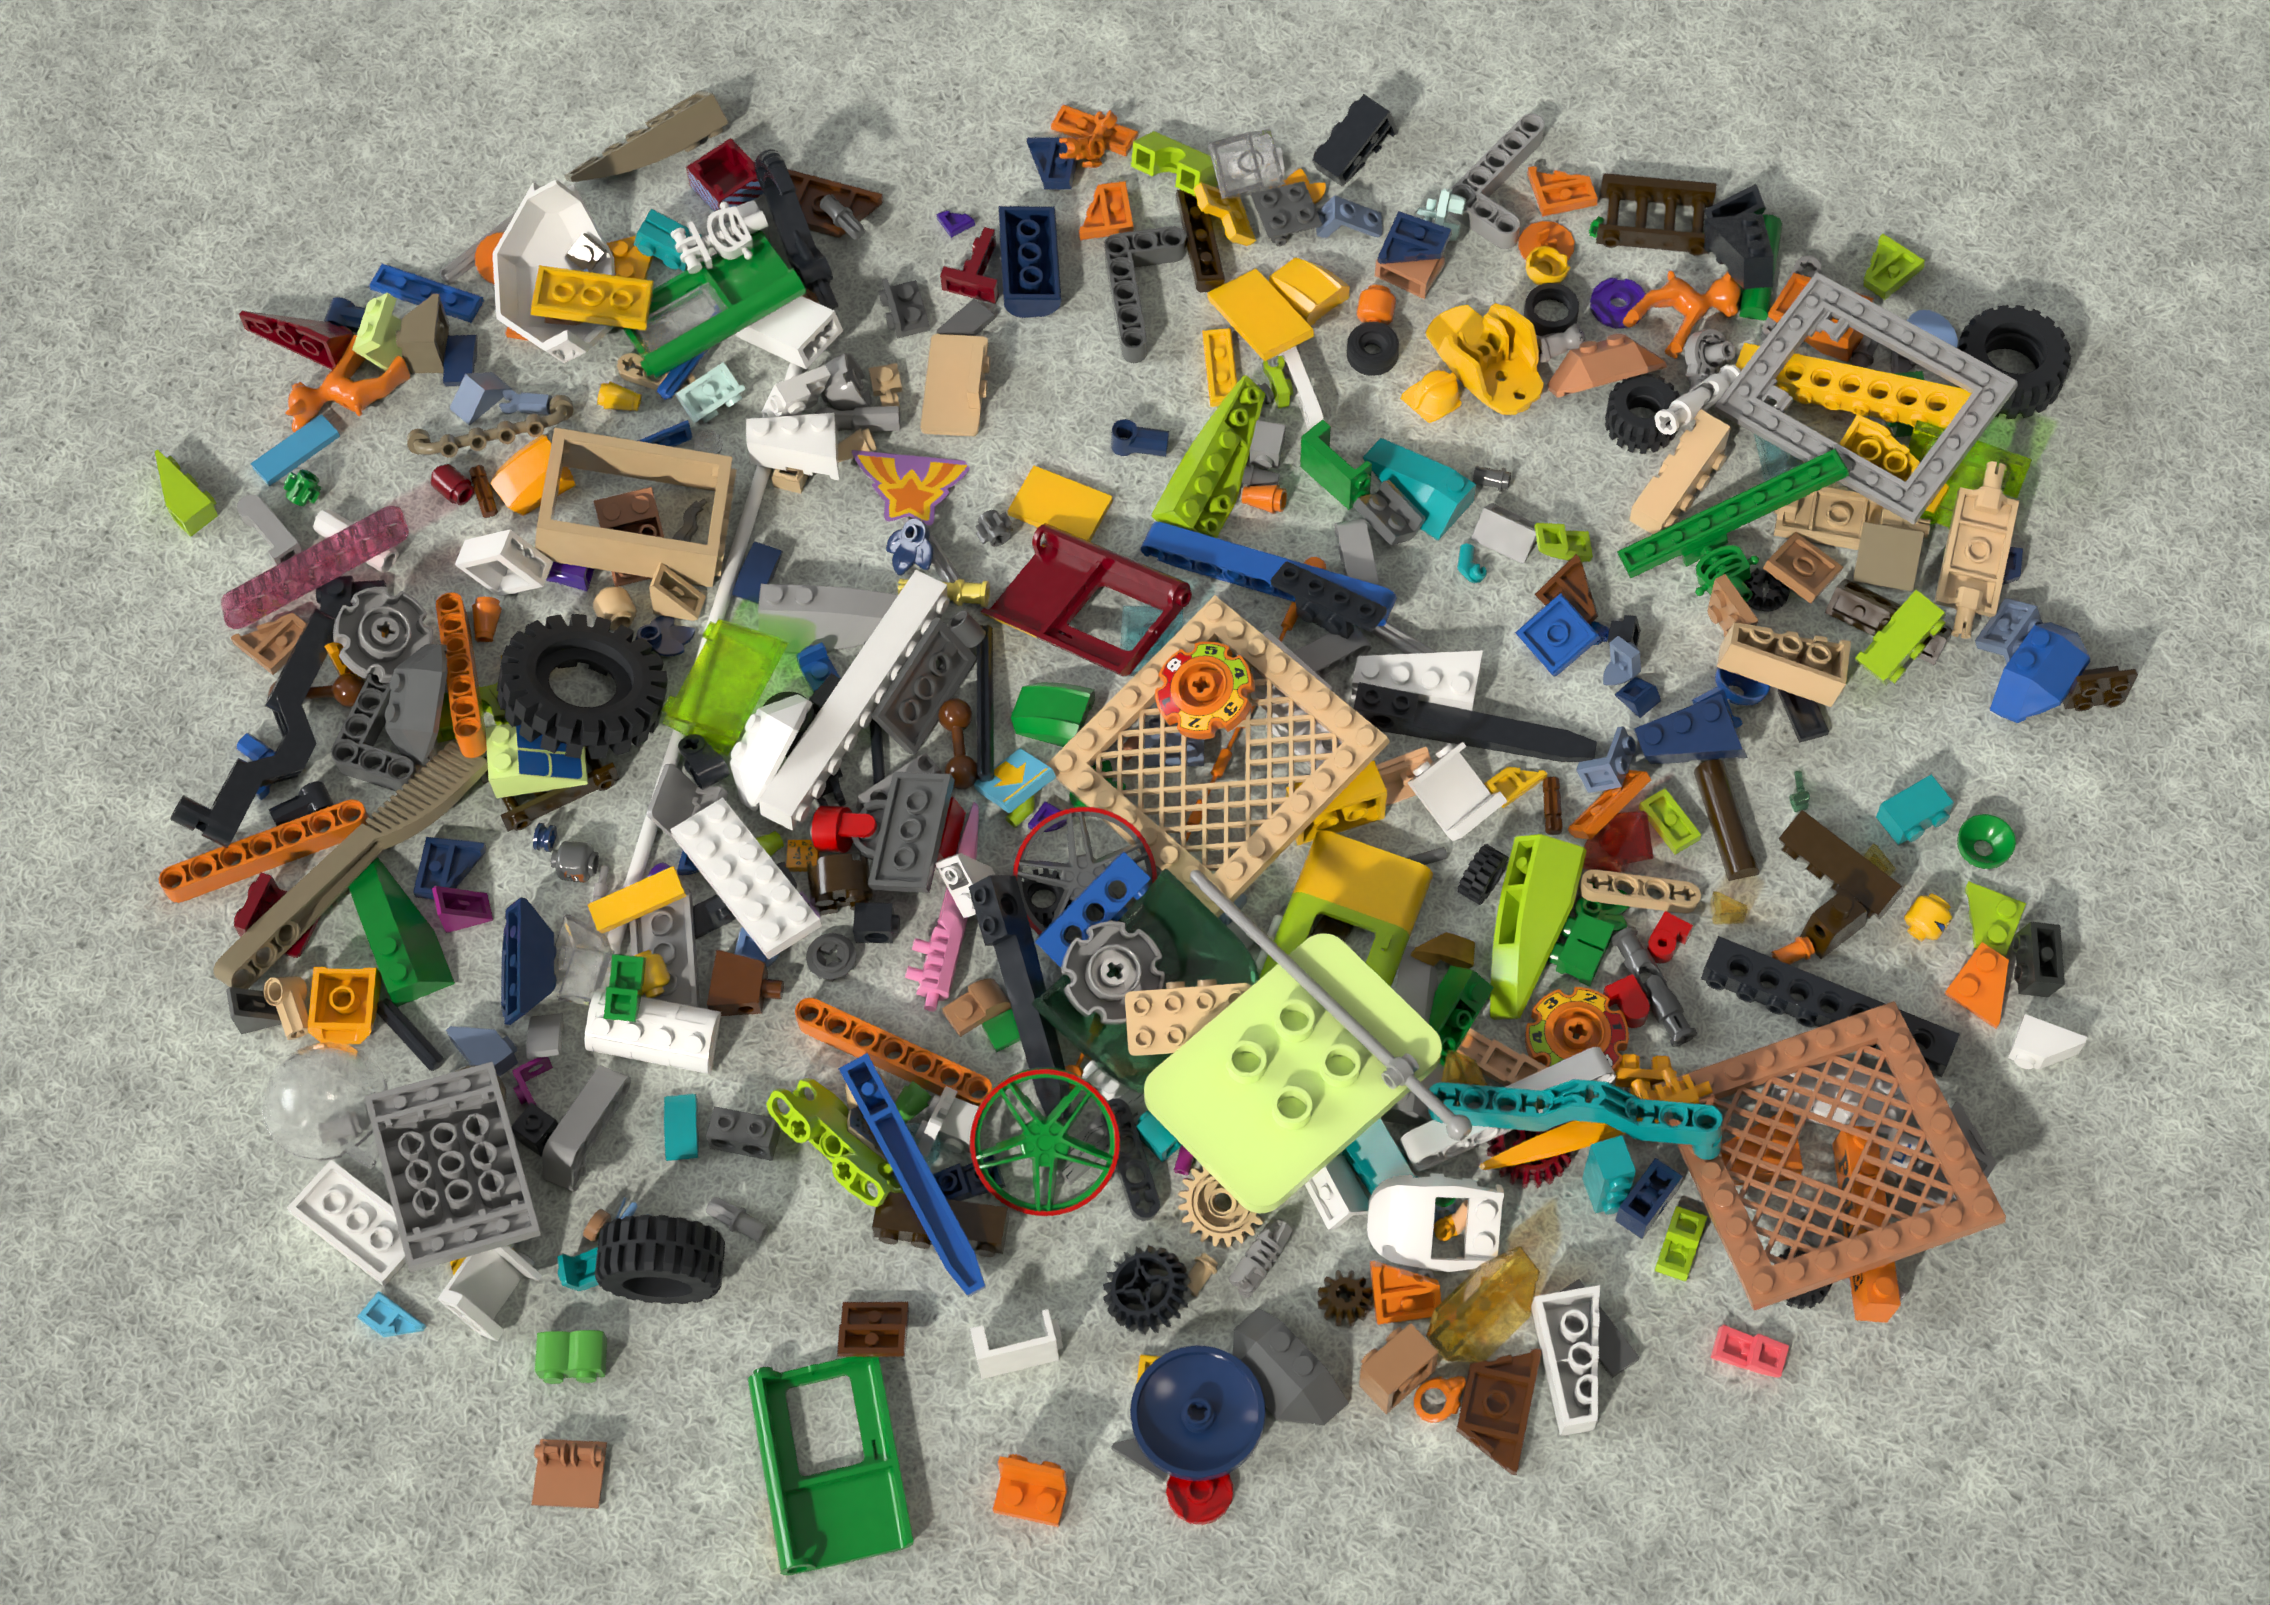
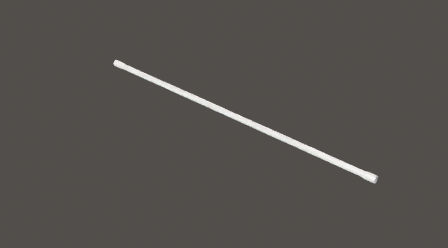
[595,362,803,977]

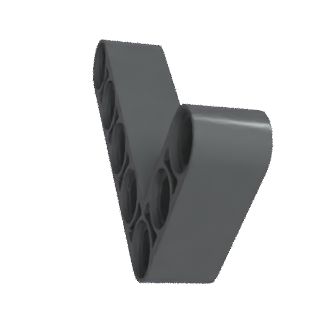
[1104,226,1186,363]
[331,674,417,791]

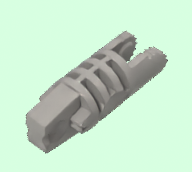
[1229,1218,1292,1299]

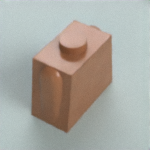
[1375,256,1445,299]

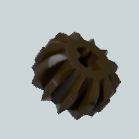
[1317,1270,1373,1327]

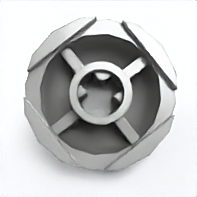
[820,353,872,411]

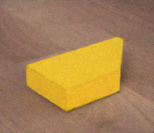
[1484,767,1548,808]

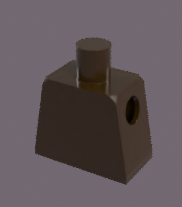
[1800,889,1867,959]

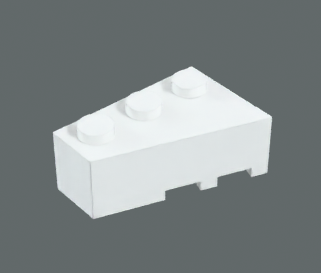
[746,413,839,481]

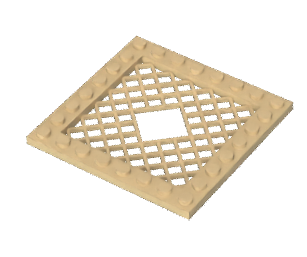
[1046,595,1390,920]

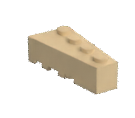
[1629,409,1731,535]

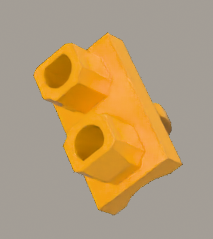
[1615,1054,1676,1096]

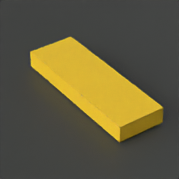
[1202,328,1237,407]
[587,866,686,935]

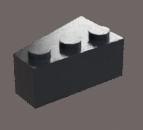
[1312,94,1398,187]
[1704,213,1774,289]

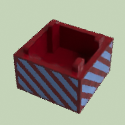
[686,138,764,211]

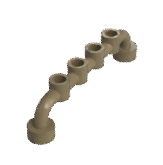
[407,395,573,458]

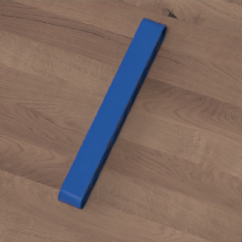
[1140,522,1397,626]

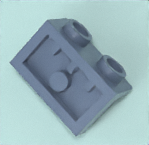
[1975,598,2043,664]

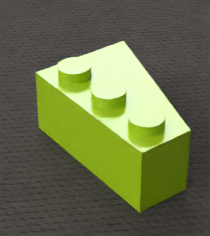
[1855,590,1946,686]

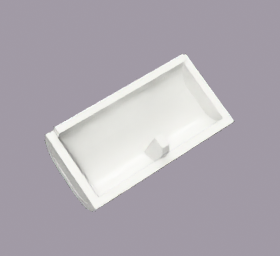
[584,988,721,1074]

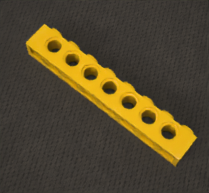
[1735,343,1971,433]

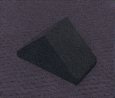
[1704,184,1766,218]

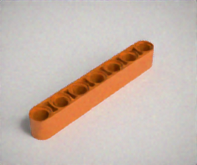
[436,592,487,758]
[159,799,370,903]
[795,997,993,1109]

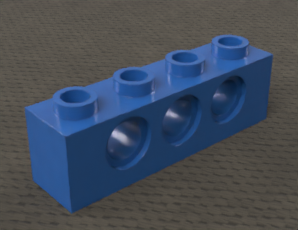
[1034,851,1151,968]

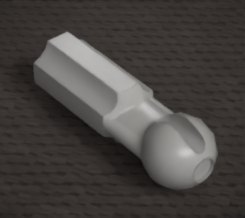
[815,406,900,432]

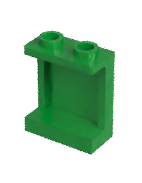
[1300,419,1372,510]

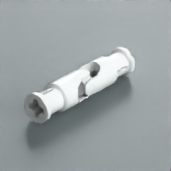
[1655,364,1741,435]

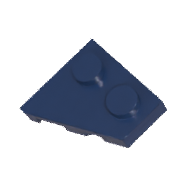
[413,837,487,899]

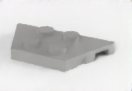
[1887,1101,1997,1213]

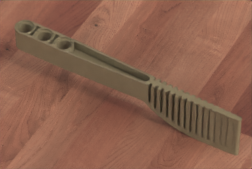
[213,740,488,989]

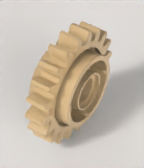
[1178,1165,1264,1247]

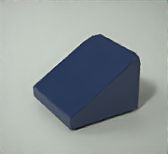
[1615,677,1661,718]

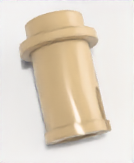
[1187,1253,1218,1297]

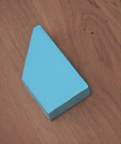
[357,1291,426,1337]

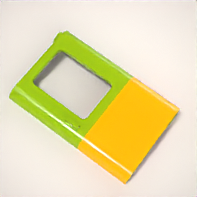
[1257,830,1433,987]

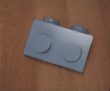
[1144,718,1204,766]

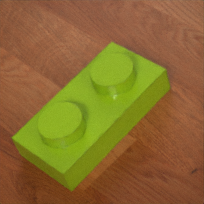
[1639,788,1701,855]

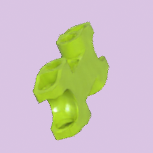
[766,1078,905,1207]

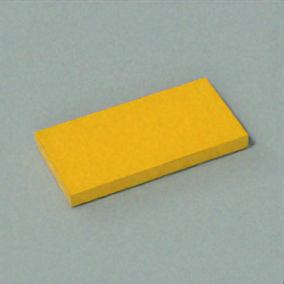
[531,265,654,331]
[1207,268,1314,361]

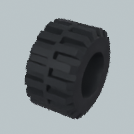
[1605,373,1680,454]

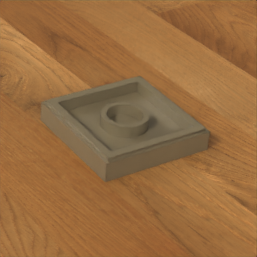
[1852,522,1924,592]

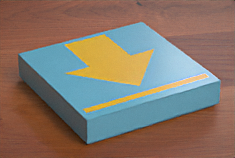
[974,748,1056,813]

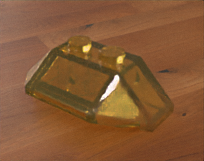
[1426,1246,1540,1362]

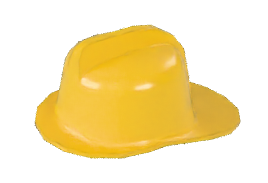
[1400,370,1462,423]

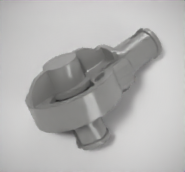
[1685,329,1735,409]

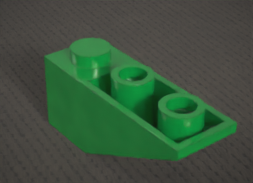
[1429,966,1494,1067]

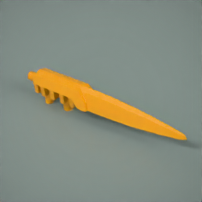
[1479,1067,1713,1170]

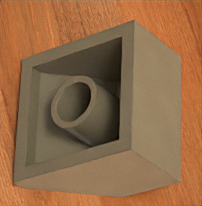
[396,294,450,374]

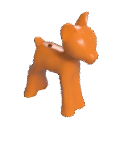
[1622,271,1741,359]
[285,335,411,433]

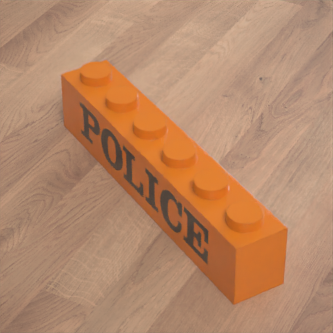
[1832,1126,1901,1323]

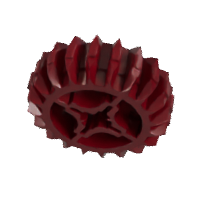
[1486,1122,1574,1189]

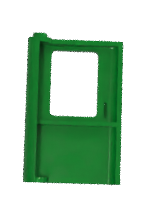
[748,1357,914,1576]

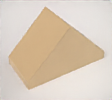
[649,563,706,621]

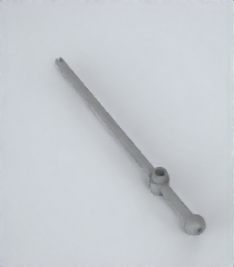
[1190,870,1472,1141]

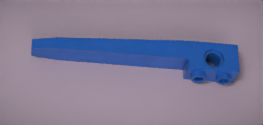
[838,1053,986,1297]

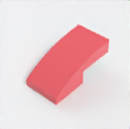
[1710,1325,1789,1378]

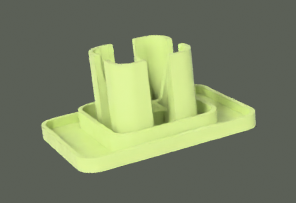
[1144,934,1442,1213]

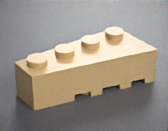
[1717,622,1851,707]

